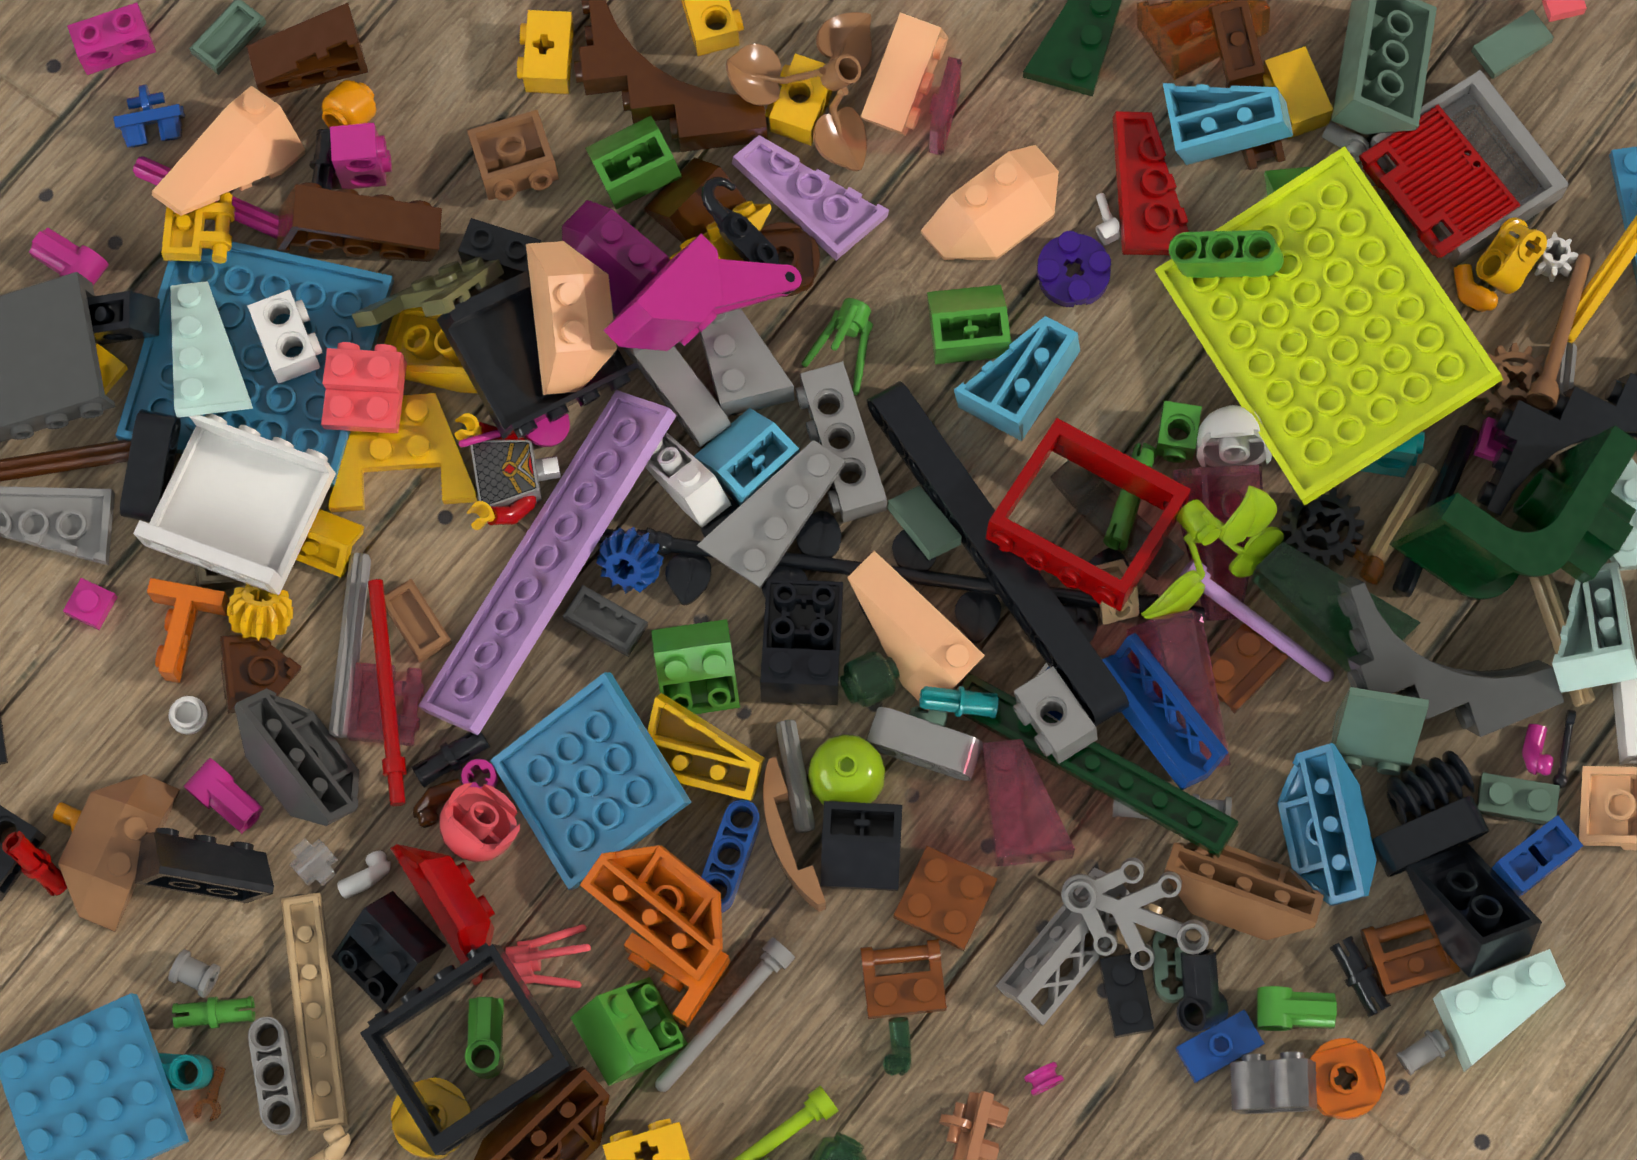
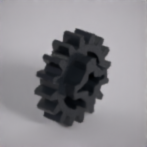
[1281,487,1365,570]

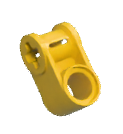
[1476,217,1547,294]

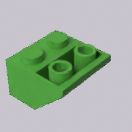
[585,116,682,210]
[927,285,1011,365]
[651,619,740,714]
[570,977,688,1086]

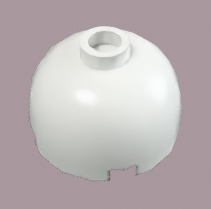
[1196,405,1272,476]

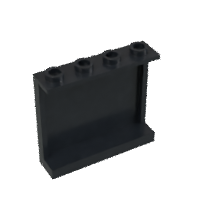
[437,270,639,439]

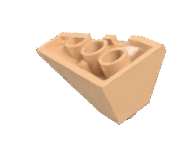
[152,86,306,216]
[847,551,985,711]

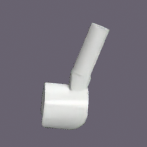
[1095,193,1120,246]

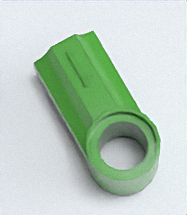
[1257,986,1337,1031]
[465,997,504,1079]

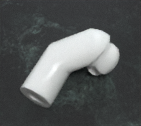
[337,850,391,899]

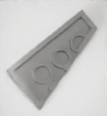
[697,440,846,589]

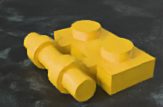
[161,192,235,264]

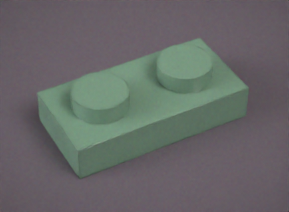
[1476,773,1560,825]

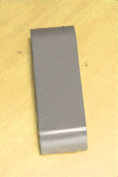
[866,707,983,781]
[248,1017,302,1135]

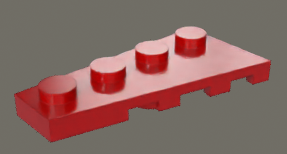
[1112,111,1189,255]

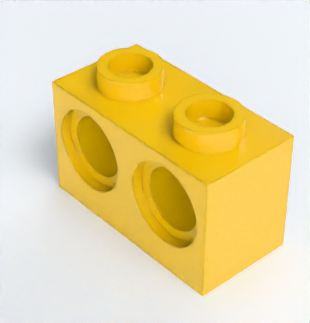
[681,0,744,56]

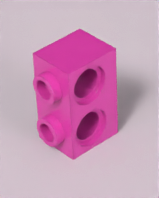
[67,2,156,75]
[330,123,392,189]

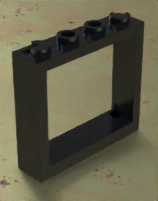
[360,943,577,1155]

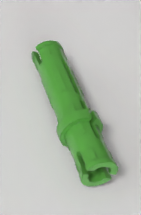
[1103,443,1157,550]

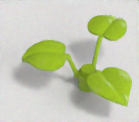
[1141,485,1284,620]

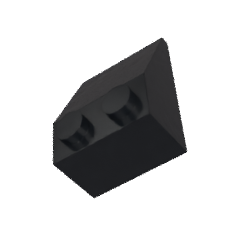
[1406,843,1542,978]

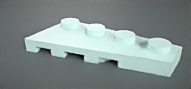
[170,281,253,418]

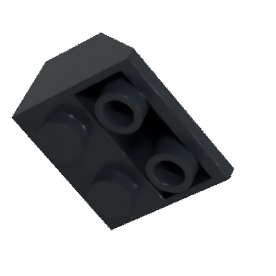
[820,801,902,891]
[331,891,446,1010]

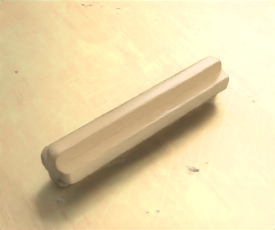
[1368,463,1438,564]

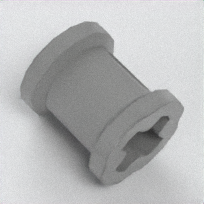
[168,949,221,998]

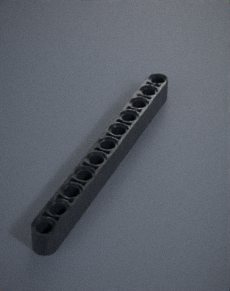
[867,381,1129,727]

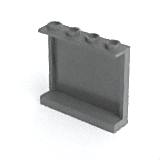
[0,272,116,442]

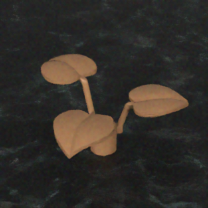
[726,12,872,171]

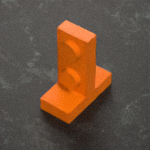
[147,578,230,683]
[624,932,730,1028]

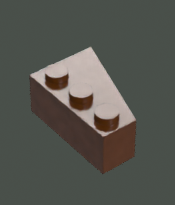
[247,3,368,98]

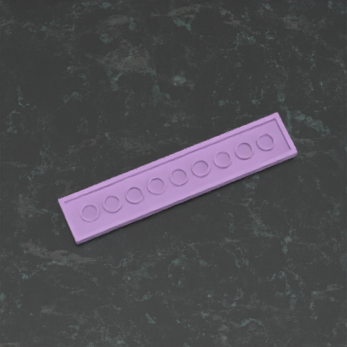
[418,390,677,735]

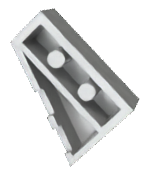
[699,308,795,417]

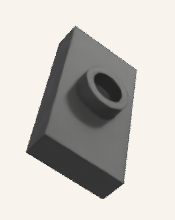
[562,585,648,657]

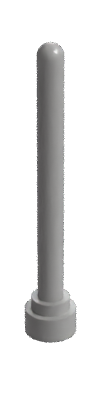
[655,937,795,1092]

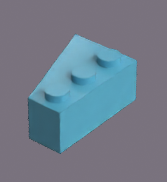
[1163,83,1293,165]
[954,316,1080,441]

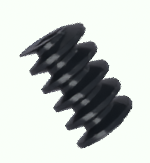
[1387,750,1475,825]

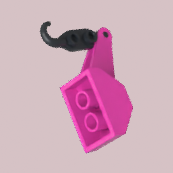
[603,177,802,351]

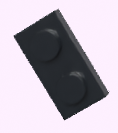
[1099,952,1154,1038]

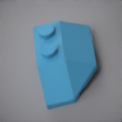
[1277,743,1377,906]

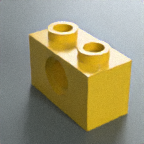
[765,53,833,146]

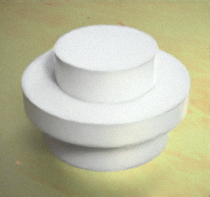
[168,696,208,735]

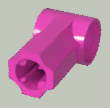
[29,227,109,286]
[183,758,264,834]

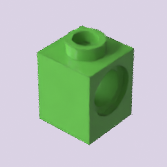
[1156,401,1202,463]

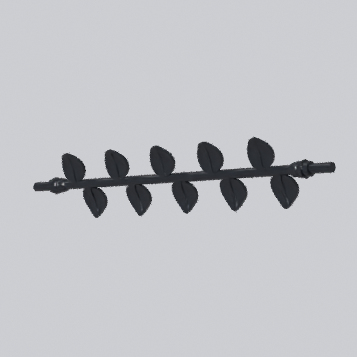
[598,498,1205,644]

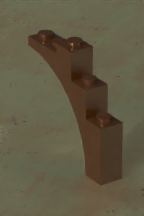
[574,0,768,152]

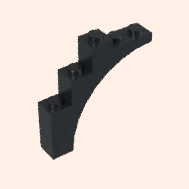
[1477,373,1637,518]

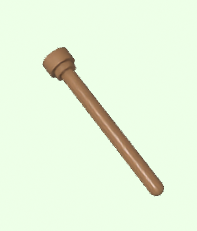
[1526,254,1591,410]

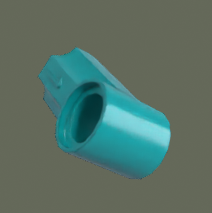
[158,1053,214,1091]

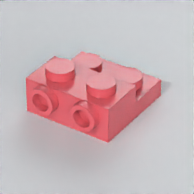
[321,342,407,434]

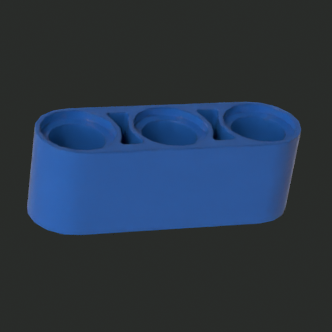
[701,799,761,913]

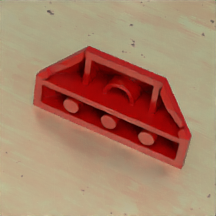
[390,844,495,986]

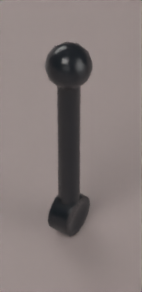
[1553,710,1576,788]

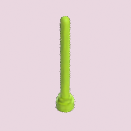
[733,1086,839,1160]

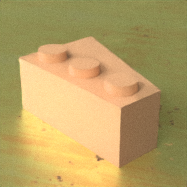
[861,12,948,136]

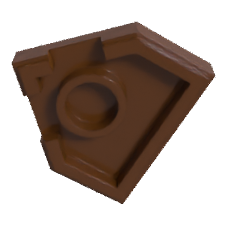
[220,635,302,714]

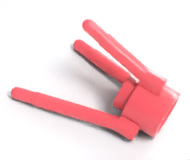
[505,924,591,989]

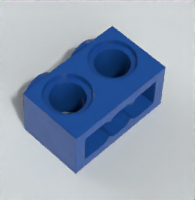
[1492,815,1584,898]

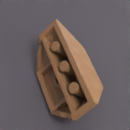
[58,774,180,932]
[1164,842,1324,940]

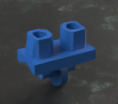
[113,84,185,148]

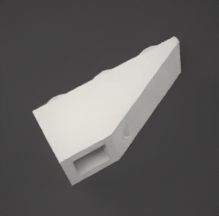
[645,432,731,528]

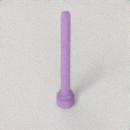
[1177,559,1334,682]

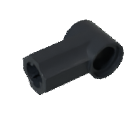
[1176,949,1229,1033]

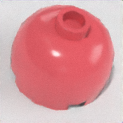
[440,783,520,862]

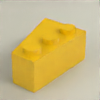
[647,693,765,801]

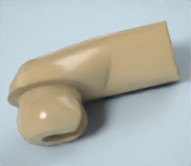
[307,1124,351,1160]

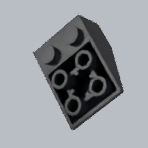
[760,578,843,705]

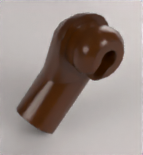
[413,778,462,828]

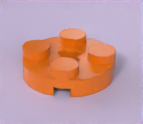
[1310,1038,1386,1120]

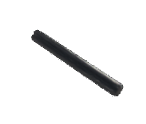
[1392,425,1478,597]

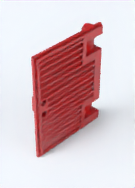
[1359,104,1521,258]

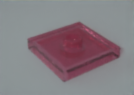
[929,57,963,156]

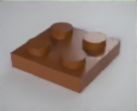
[893,846,998,951]

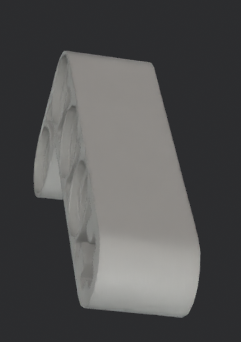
[623,346,731,448]

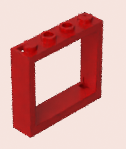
[986,418,1191,612]

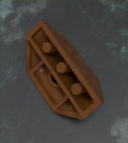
[474,1066,610,1160]

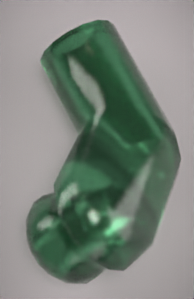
[883,1017,912,1076]

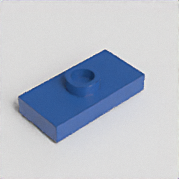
[1175,1009,1265,1083]

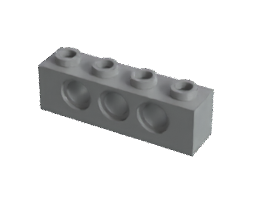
[795,361,887,523]

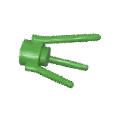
[801,298,873,395]

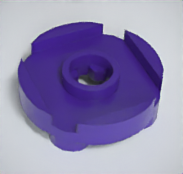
[1037,231,1111,307]

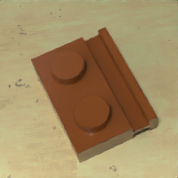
[1194,623,1288,714]

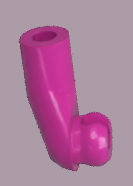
[1522,724,1554,776]

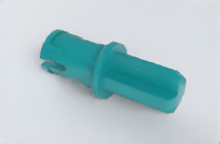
[919,686,998,718]

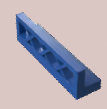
[1102,633,1229,790]

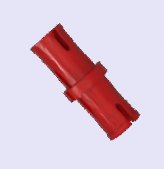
[2,831,67,896]

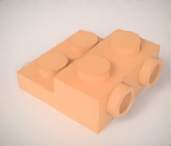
[1579,766,1637,850]

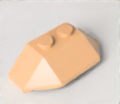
[921,145,1059,260]
[526,241,617,395]

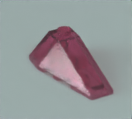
[1173,465,1263,621]
[1126,610,1231,768]

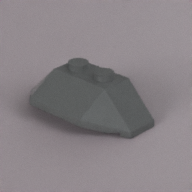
[235,688,359,826]

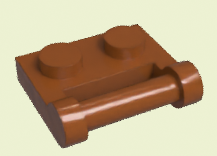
[1360,909,1461,997]
[860,939,947,1019]

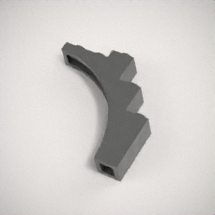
[1337,576,1564,737]

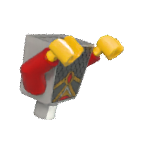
[454,413,561,530]

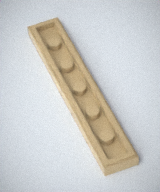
[281,892,349,1133]

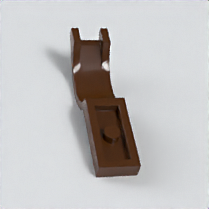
[1208,0,1286,170]

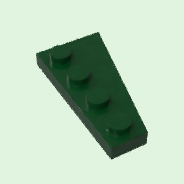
[1023,0,1122,97]

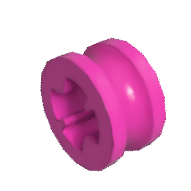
[461,759,498,788]
[1024,1062,1064,1096]

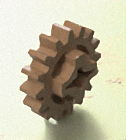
[1473,343,1545,419]

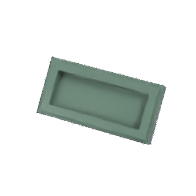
[189,0,266,75]
[1471,9,1554,79]
[887,485,962,560]

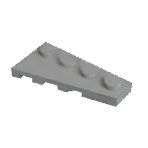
[0,487,115,566]

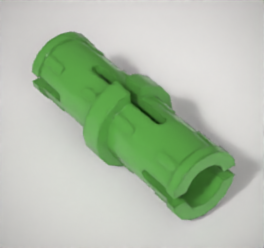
[172,996,255,1029]

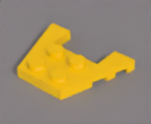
[329,393,478,513]

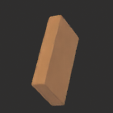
[385,579,452,663]

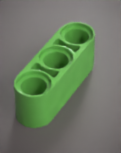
[1169,230,1284,278]

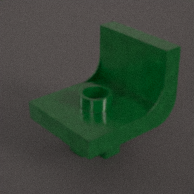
[1389,426,1637,600]

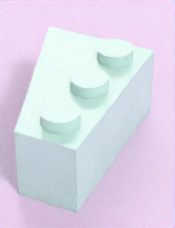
[1552,561,1637,693]
[1433,949,1566,1072]

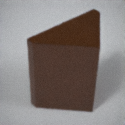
[644,158,747,243]

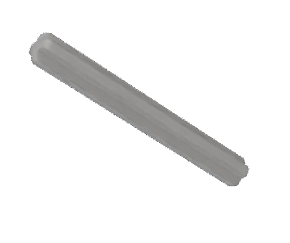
[329,553,371,738]

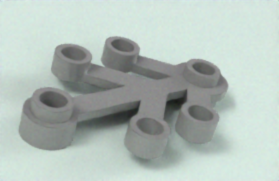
[1061,858,1209,970]

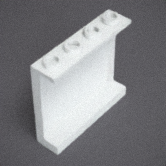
[133,414,336,596]

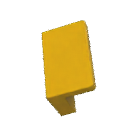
[296,509,364,578]

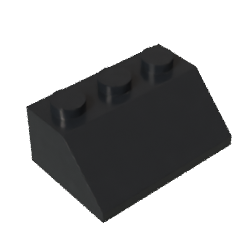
[135,828,274,903]

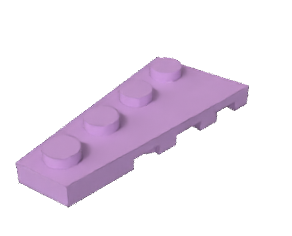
[732,135,889,261]

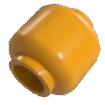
[322,80,377,129]

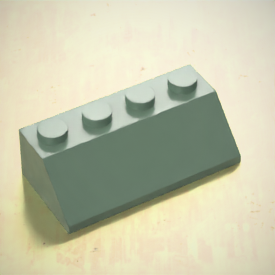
[1331,0,1437,134]

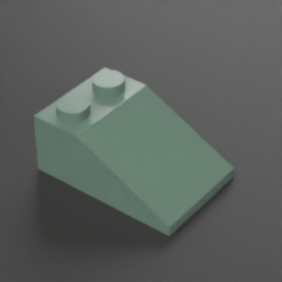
[1331,687,1429,775]

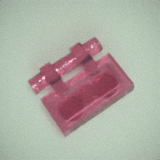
[347,662,424,746]

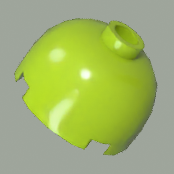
[808,734,885,805]

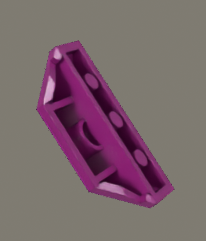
[562,200,670,316]

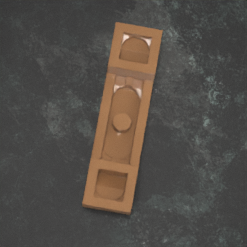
[763,756,826,912]

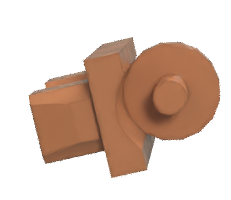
[939,1091,1009,1160]

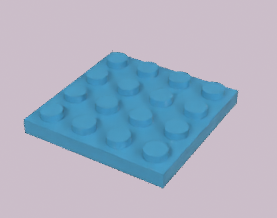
[490,672,692,890]
[0,993,189,1160]

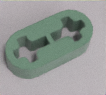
[1151,931,1184,1003]

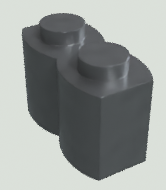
[1231,1052,1317,1114]

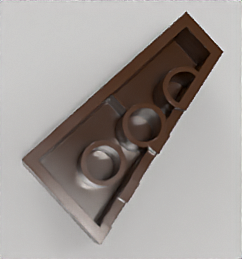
[276,182,442,262]

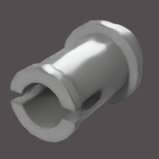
[1396,1029,1450,1076]

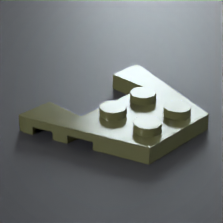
[352,257,504,328]

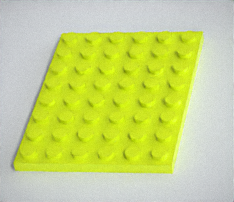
[1154,146,1504,505]

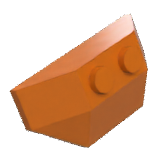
[580,845,723,981]

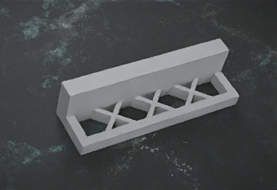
[996,867,1130,1025]

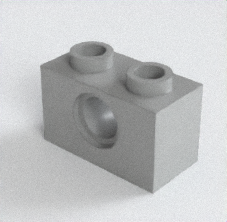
[1013,666,1098,764]

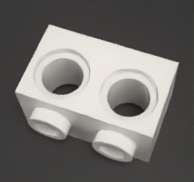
[247,290,323,384]

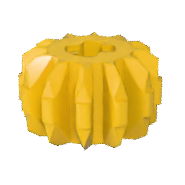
[227,584,293,641]

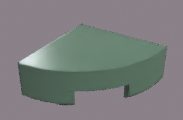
[909,706,948,727]

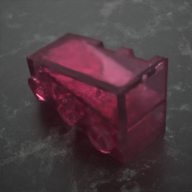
[981,739,1075,867]

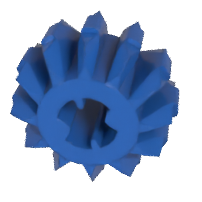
[596,527,664,594]

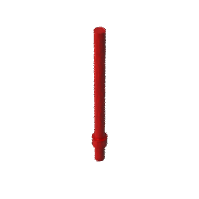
[368,579,407,806]

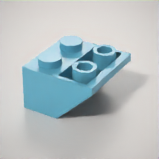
[694,408,800,506]

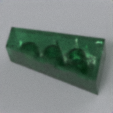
[1251,541,1421,672]

